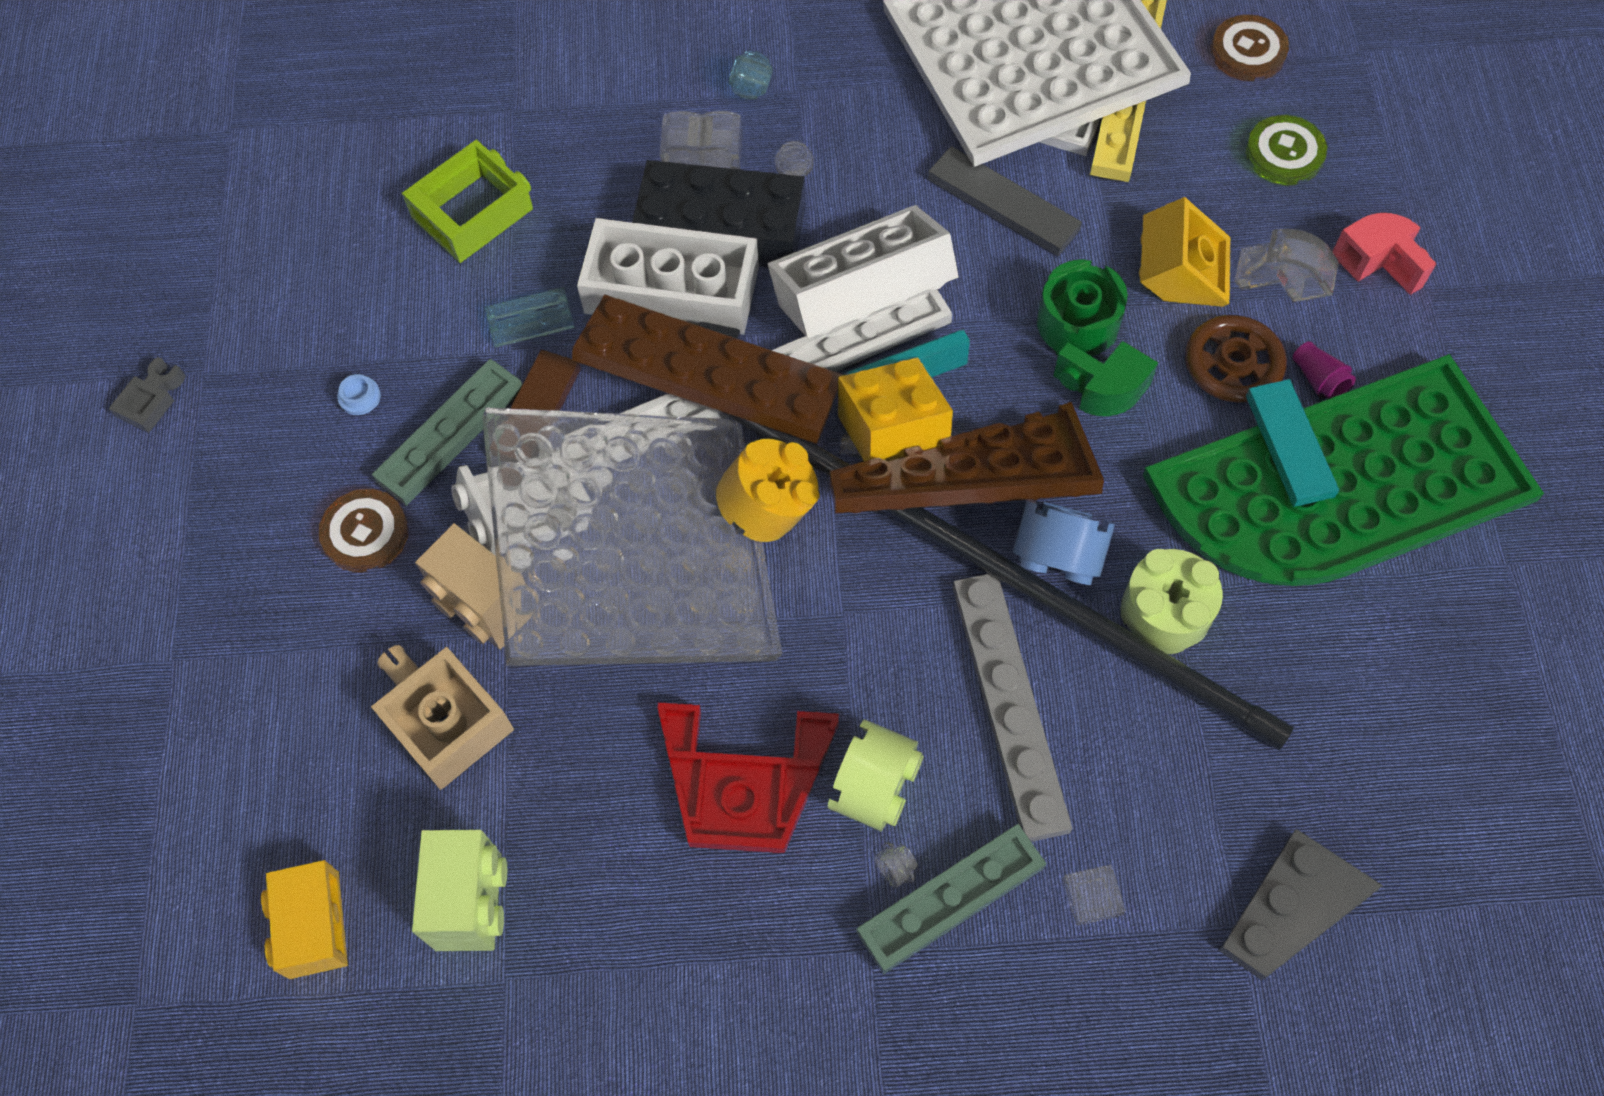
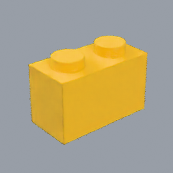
[261,860,348,979]

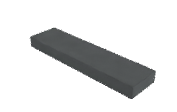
[928,146,1082,256]

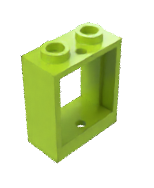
[402,139,533,263]

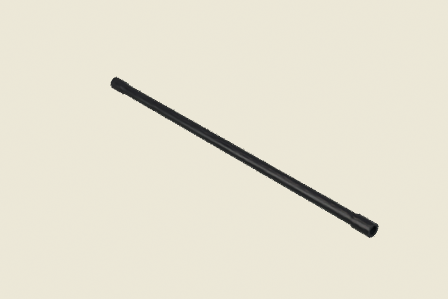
[718,410,1294,750]

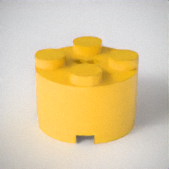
[716,439,819,542]

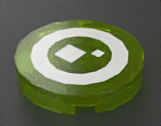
[1245,115,1328,186]

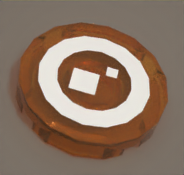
[1211,15,1289,81]
[319,488,408,573]

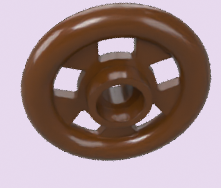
[1185,315,1287,403]

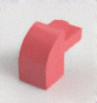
[1331,213,1437,295]

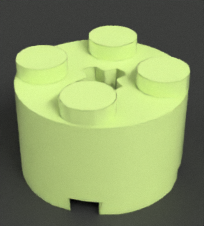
[1121,549,1223,654]
[827,719,924,831]

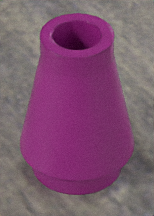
[1292,341,1356,400]

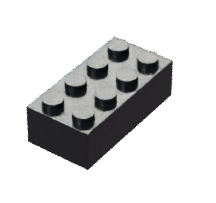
[632,160,806,268]

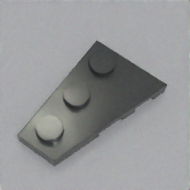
[1218,829,1383,980]

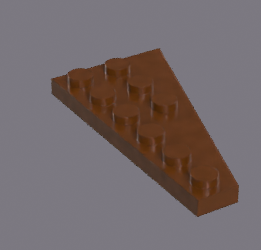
[830,402,1104,513]

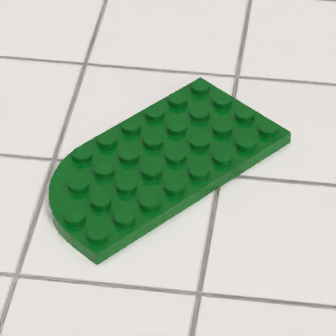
[1142,354,1544,586]

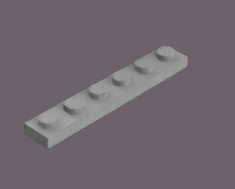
[953,574,1073,842]

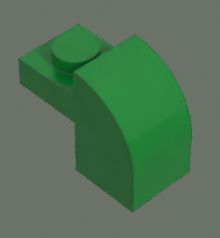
[1053,341,1159,416]

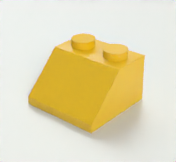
[1139,197,1231,307]

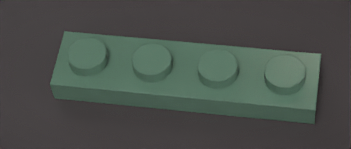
[371,358,522,506]
[856,824,1047,974]

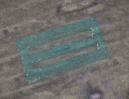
[484,287,575,348]

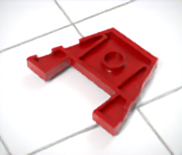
[658,702,839,853]

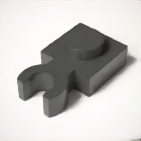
[108,357,186,433]

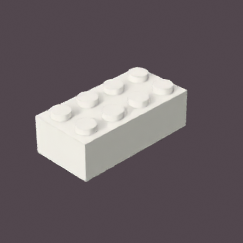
[767,205,958,338]
[577,218,759,335]

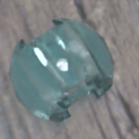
[729,50,773,100]

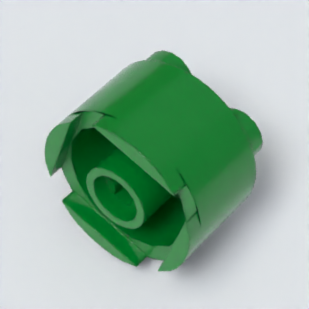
[1037,259,1128,356]

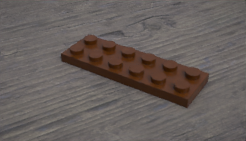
[572,294,844,444]

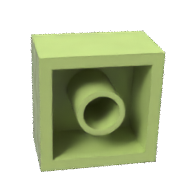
[412,830,507,951]

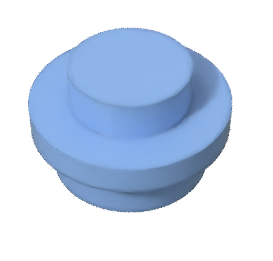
[337,374,381,415]

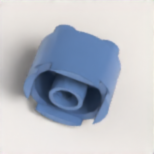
[1012,499,1115,585]

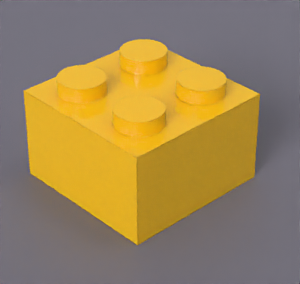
[838,357,953,461]

